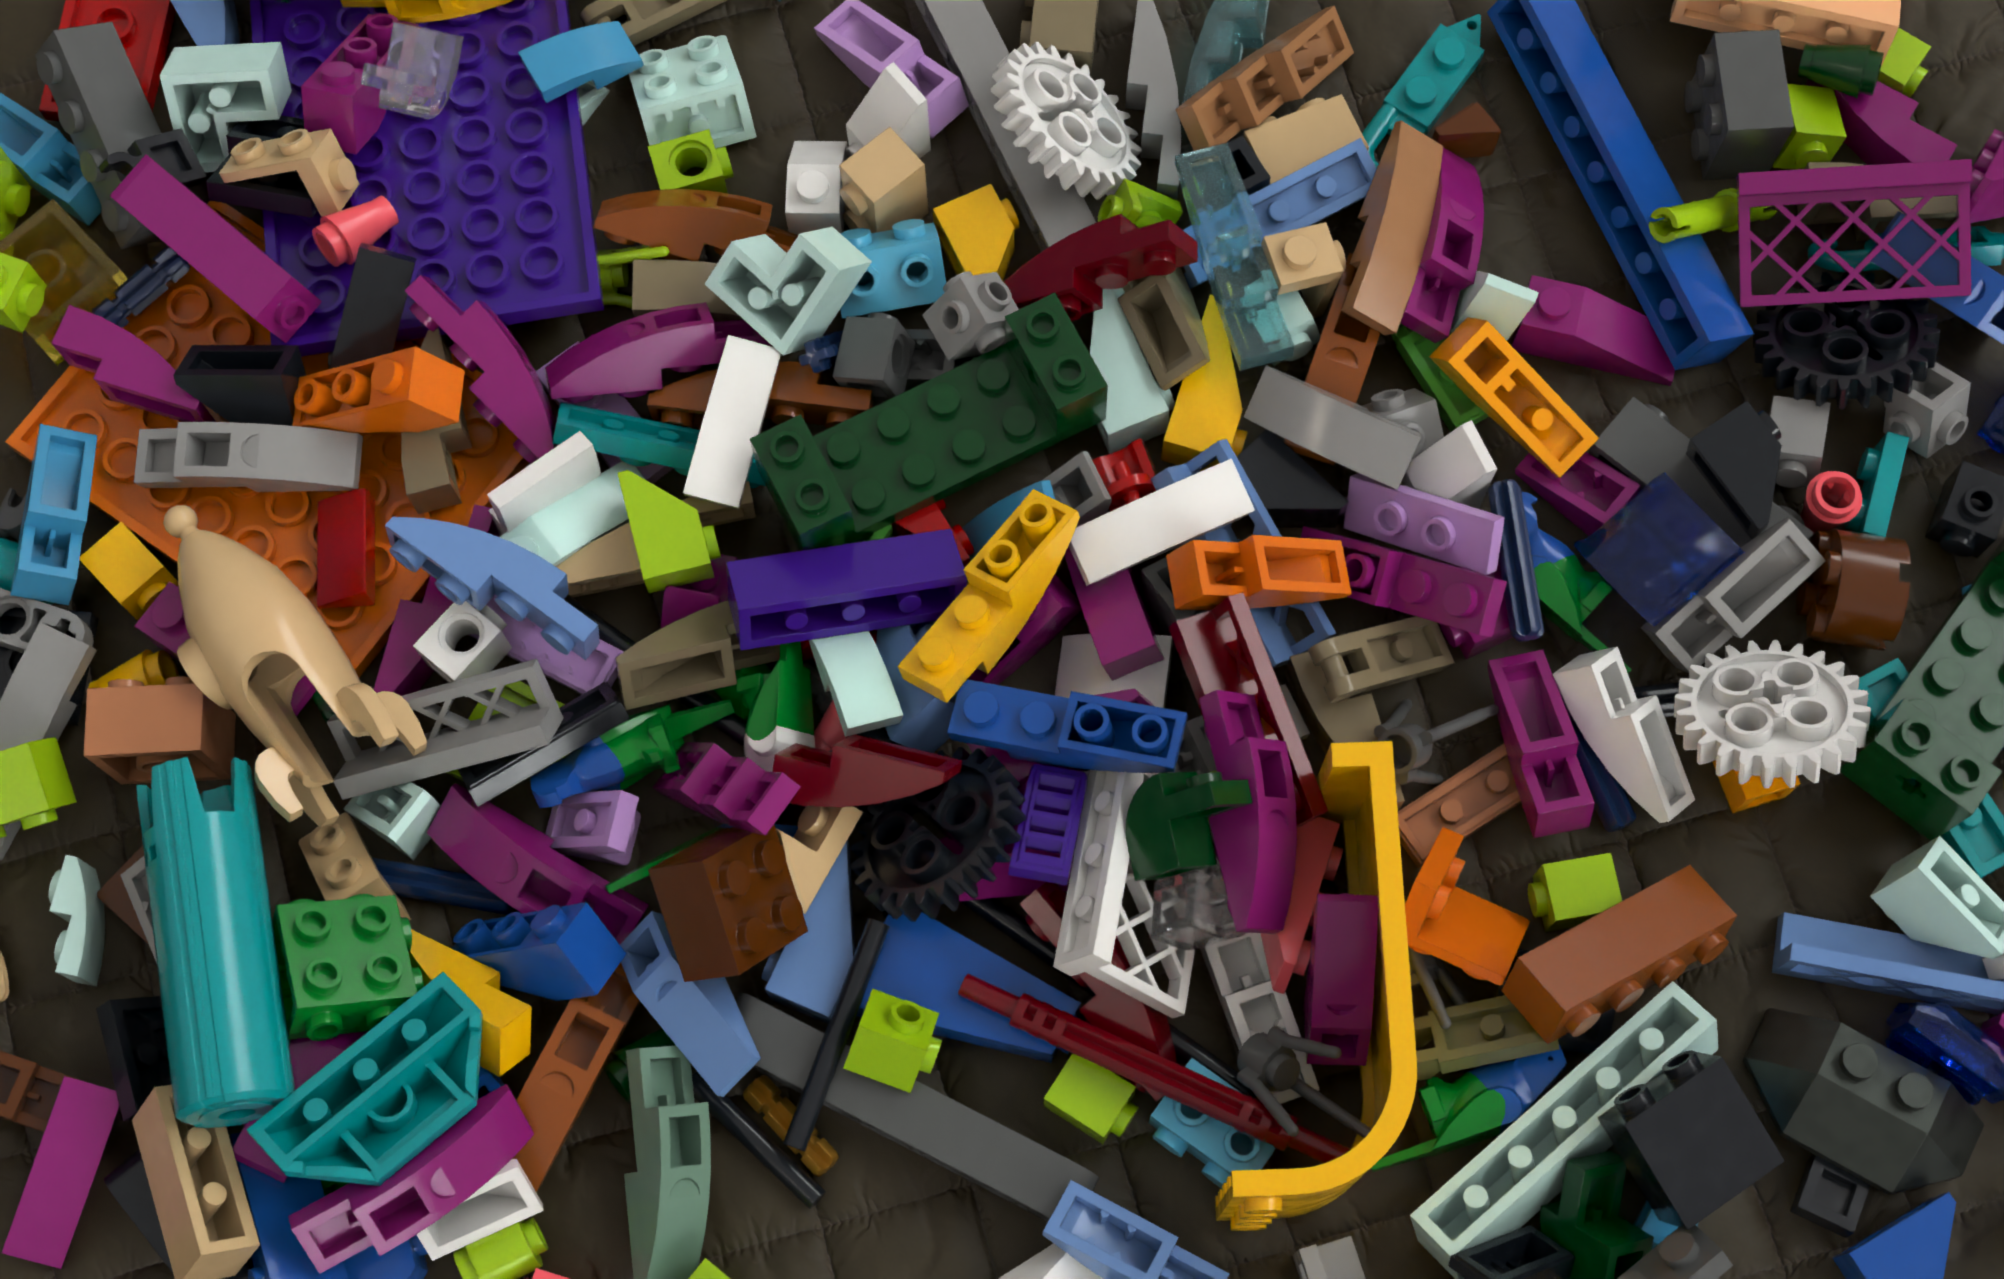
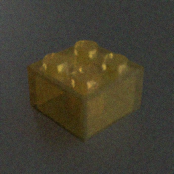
[0,199,128,366]

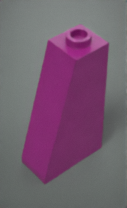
[110,154,322,343]

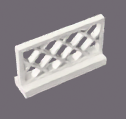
[1053,770,1213,1019]

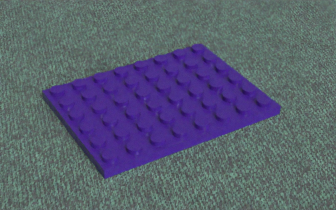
[250,0,604,357]

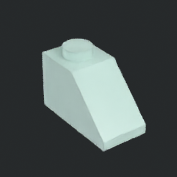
[1870,836,2004,959]

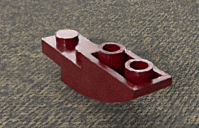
[1004,214,1198,322]
[1020,882,1176,1102]

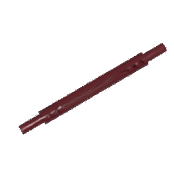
[958,974,1351,1163]

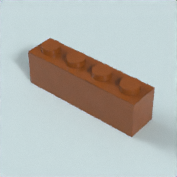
[1502,865,1738,1044]

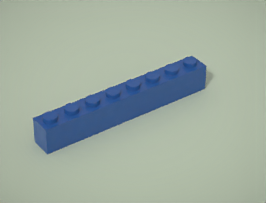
[1487,0,1754,370]

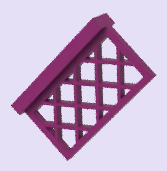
[1736,159,1972,307]

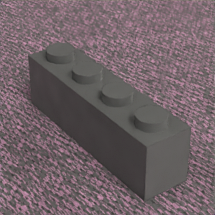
[35,22,162,249]
[1588,396,1814,558]

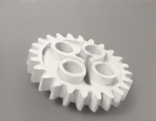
[991,42,1142,200]
[1674,640,1871,788]

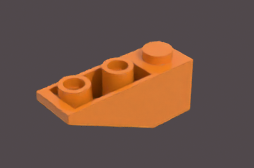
[292,346,465,433]

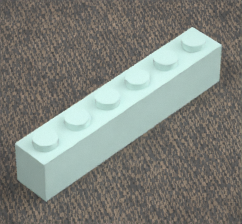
[1410,981,1718,1279]

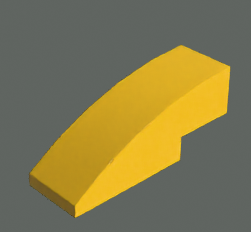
[409,929,532,1077]

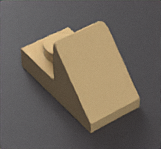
[776,806,863,914]

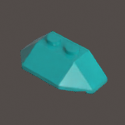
[246,972,483,1186]

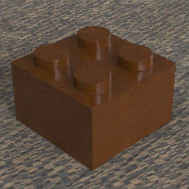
[648,825,808,982]

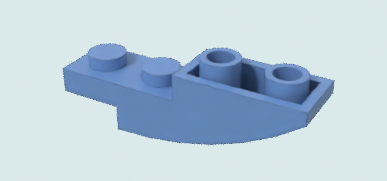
[385,517,600,661]

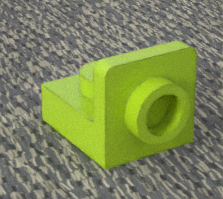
[1098,178,1183,228]

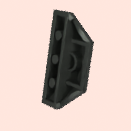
[1743,1008,1985,1195]

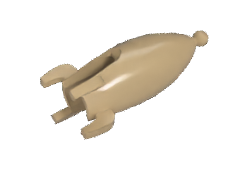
[163,505,427,828]

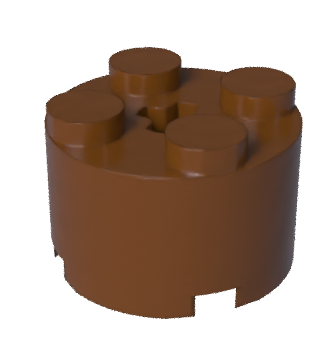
[1796,529,1911,651]

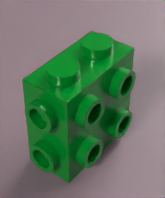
[272,894,424,1041]

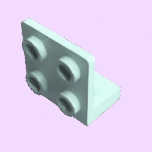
[629,35,757,149]

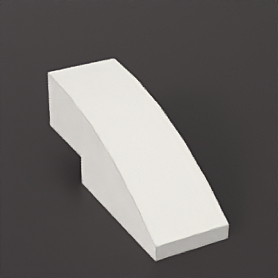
[683,335,781,510]
[1069,458,1255,586]
[1553,646,1695,823]

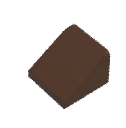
[1432,102,1501,158]

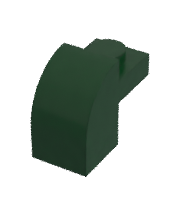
[1126,772,1253,881]
[1540,1151,1654,1279]

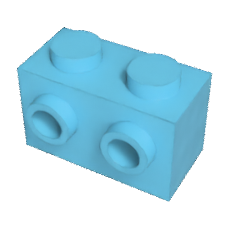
[840,219,946,319]
[1148,1057,1276,1188]

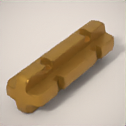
[743,1075,839,1177]

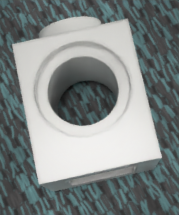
[413,601,512,697]

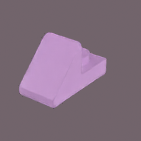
[545,790,641,866]

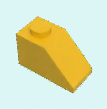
[933,184,1019,281]

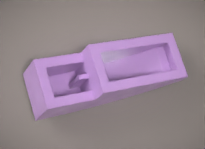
[814,0,969,139]

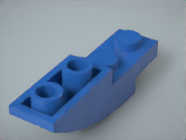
[947,679,1188,773]

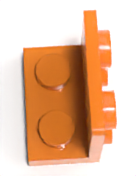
[1405,827,1530,985]

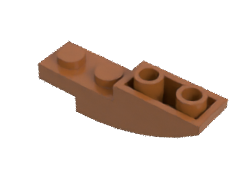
[593,189,798,261]
[1284,253,1380,466]
[647,361,874,433]
[512,962,640,1193]

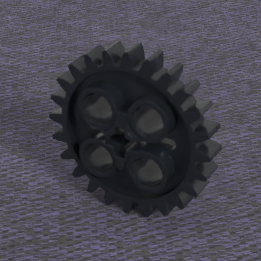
[1753,272,1940,409]
[850,747,1026,922]

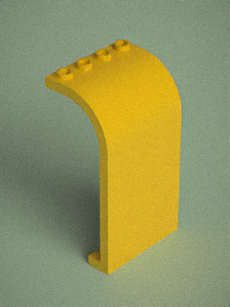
[1215,741,1417,1231]

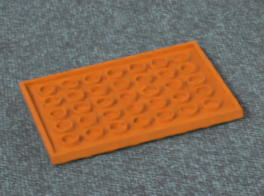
[5,201,529,677]

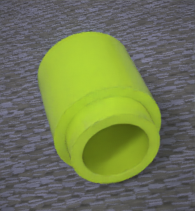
[453,1217,548,1279]

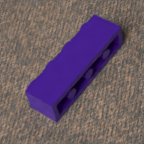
[726,529,967,650]

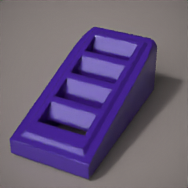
[1008,764,1088,885]

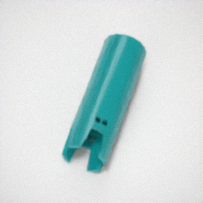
[136,757,295,1128]

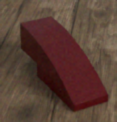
[772,734,962,807]

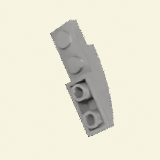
[134,422,363,492]

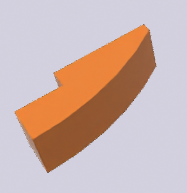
[1166,535,1352,610]

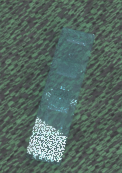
[1182,0,1270,104]
[1175,143,1294,371]

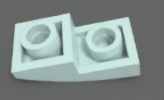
[809,631,903,737]
[48,855,105,986]

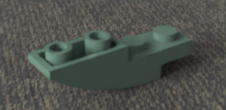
[624,1045,711,1279]

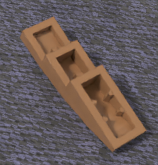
[1175,6,1354,158]
[1341,120,1443,335]

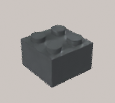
[1684,30,1794,180]

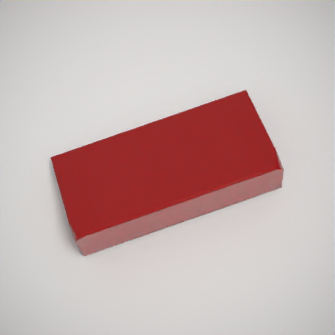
[317,488,375,609]

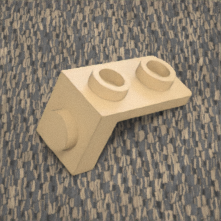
[219,128,360,216]
[1260,222,1346,318]
[299,812,411,920]

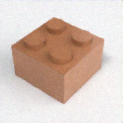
[84,676,236,784]

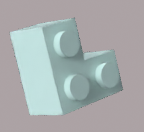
[159,42,292,172]
[705,226,872,356]

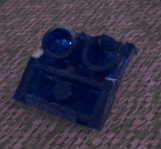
[1573,472,1744,627]
[1885,1001,2004,1105]

